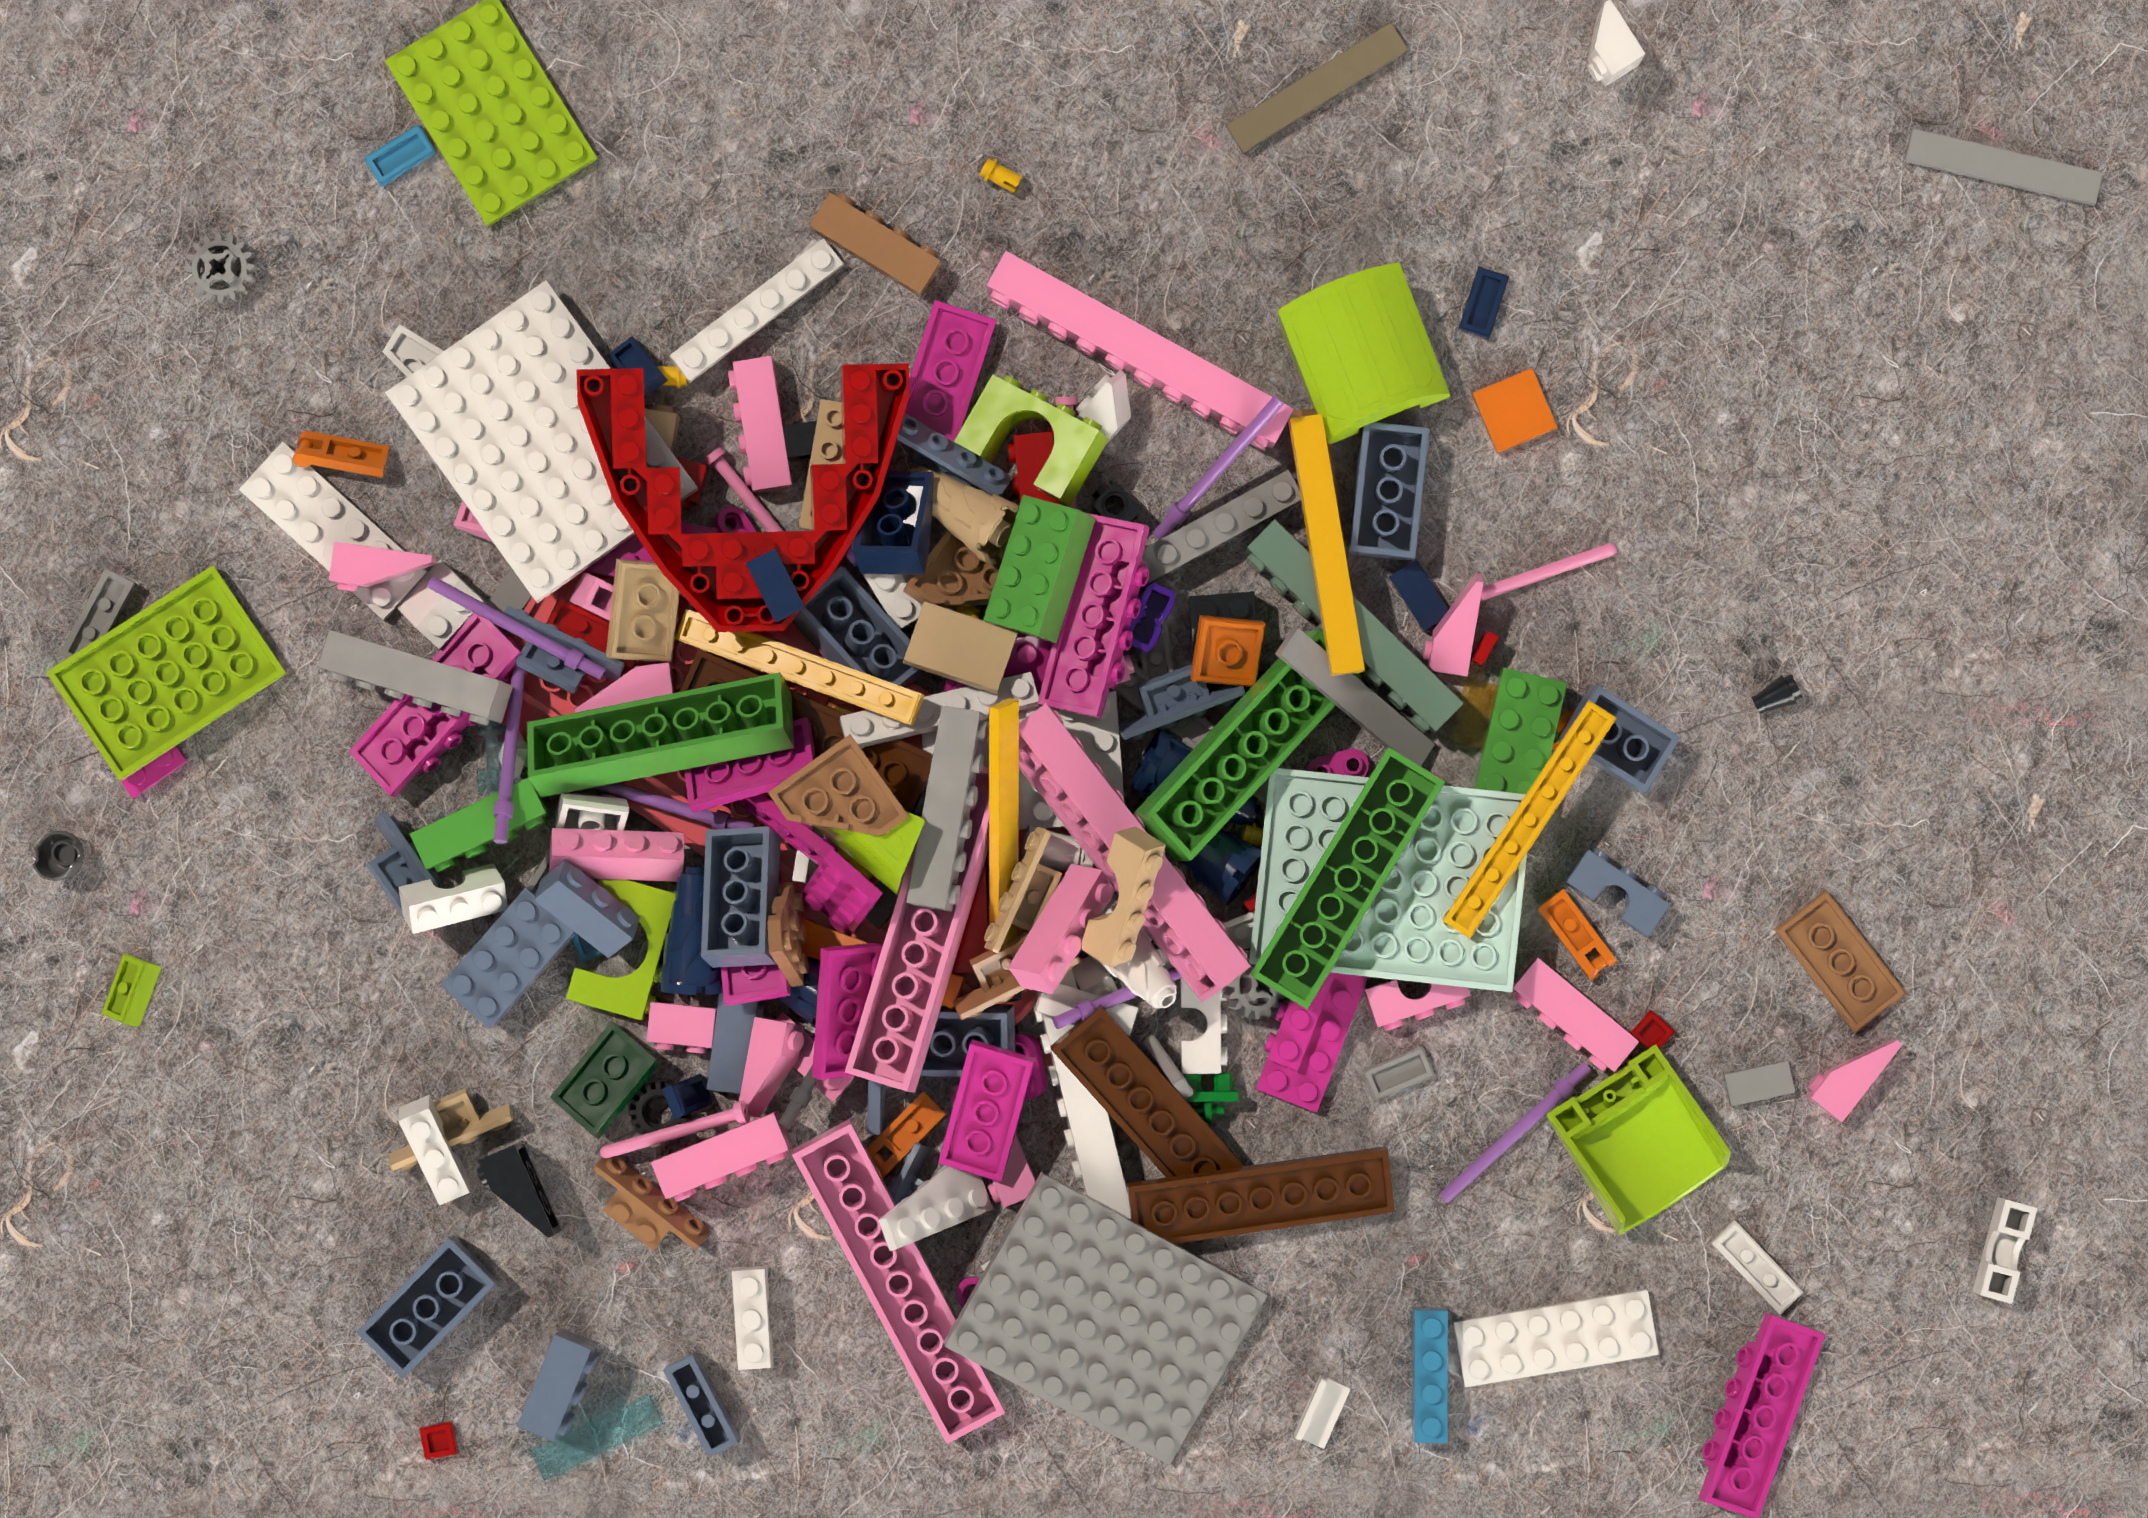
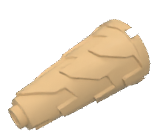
[909,466,1019,565]

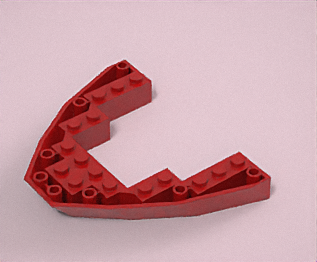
[576,363,910,632]

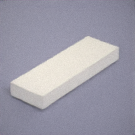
[1034,984,1138,1036]
[1711,1220,1804,1315]

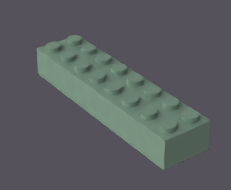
[1245,519,1464,734]

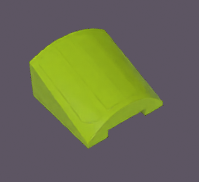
[1277,262,1450,445]
[811,811,925,895]
[1546,1044,1731,1236]

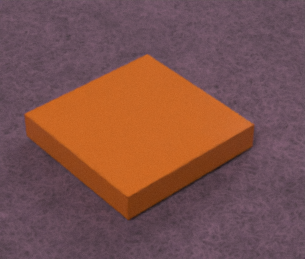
[1472,368,1558,454]
[1190,615,1265,687]

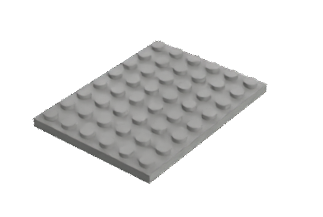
[943,1171,1268,1465]

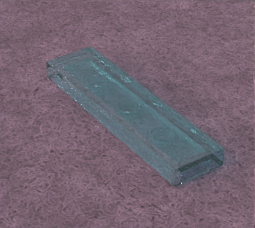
[530,1394,663,1481]

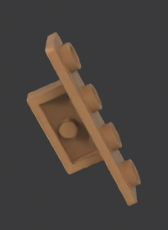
[952,931,1080,1020]
[593,1156,710,1251]

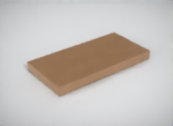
[1773,890,1907,1033]

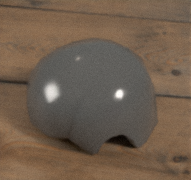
[33,830,84,881]

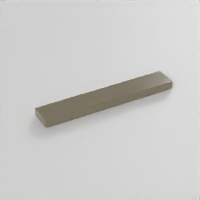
[1226,22,1408,154]

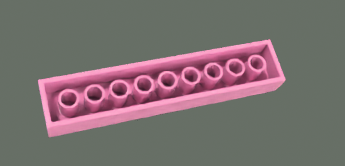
[987,251,1294,451]
[1019,703,1251,1002]
[845,766,989,1093]
[792,1119,1005,1444]

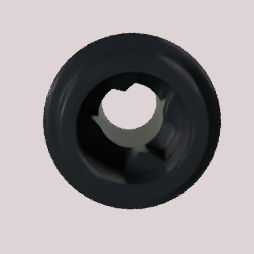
[1751,674,1803,714]

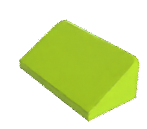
[101,953,161,1027]

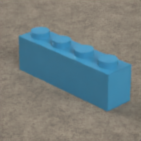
[1412,1307,1448,1443]

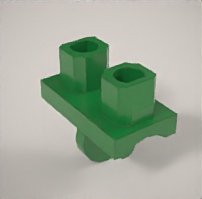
[1183,1073,1238,1125]

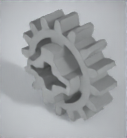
[184,233,257,305]
[1222,948,1286,1019]

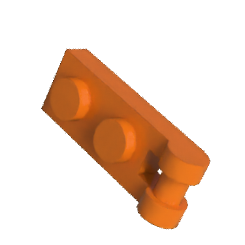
[292,431,390,478]
[1536,889,1617,982]
[867,1091,948,1180]

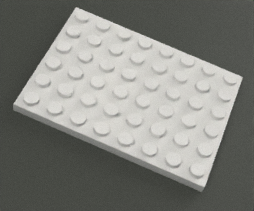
[385,280,698,603]

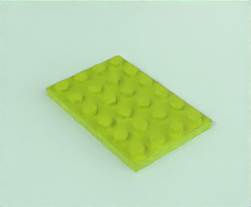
[385,0,598,227]
[46,565,286,782]

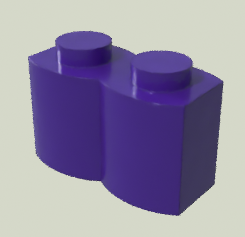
[1129,582,1175,653]

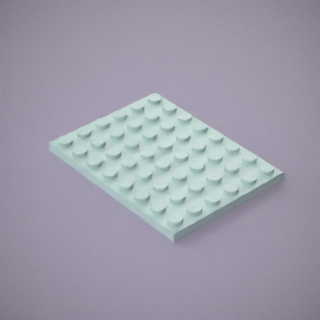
[1249,768,1527,992]

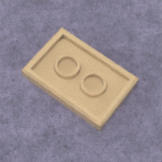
[606,559,680,662]
[903,601,1018,695]

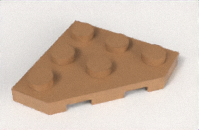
[903,530,1002,608]
[768,734,909,836]
[767,882,809,987]

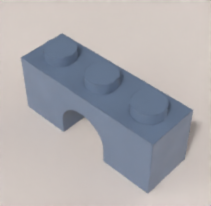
[1564,848,1670,937]

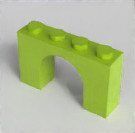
[954,374,1109,507]
[566,879,676,1020]

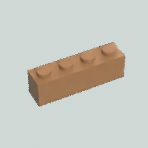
[809,193,942,298]

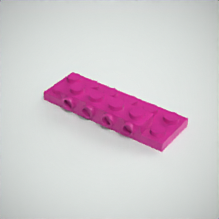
[1037,513,1150,719]
[349,613,522,797]
[1256,972,1368,1113]
[1698,1312,1825,1518]

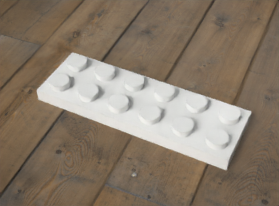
[239,441,428,621]
[1453,1289,1659,1387]

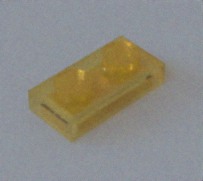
[1450,678,1497,749]

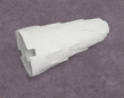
[1087,894,1177,1008]

